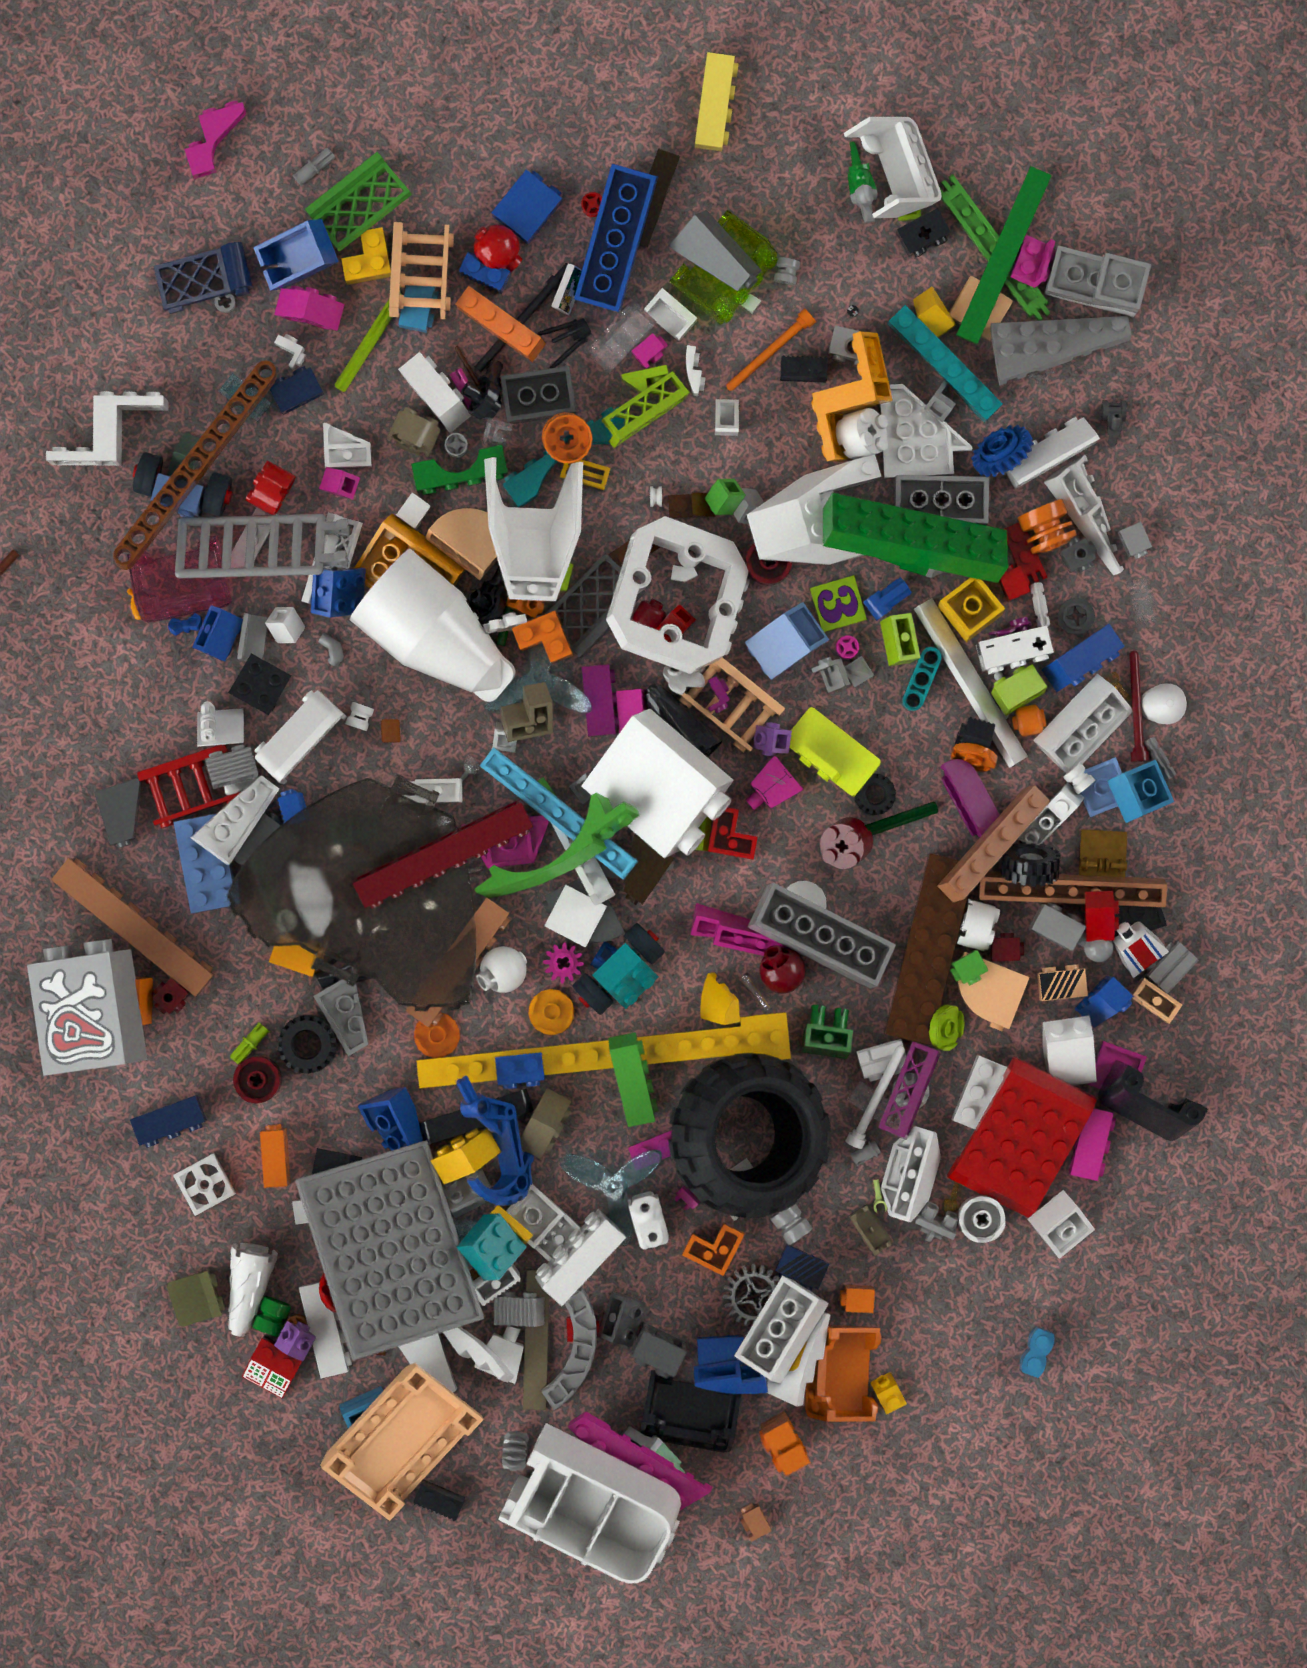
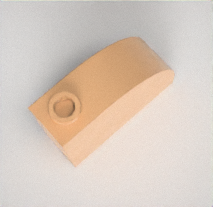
[425,508,498,580]
[957,952,1030,1031]

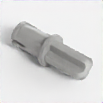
[292,148,335,187]

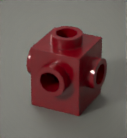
[152,978,190,1014]

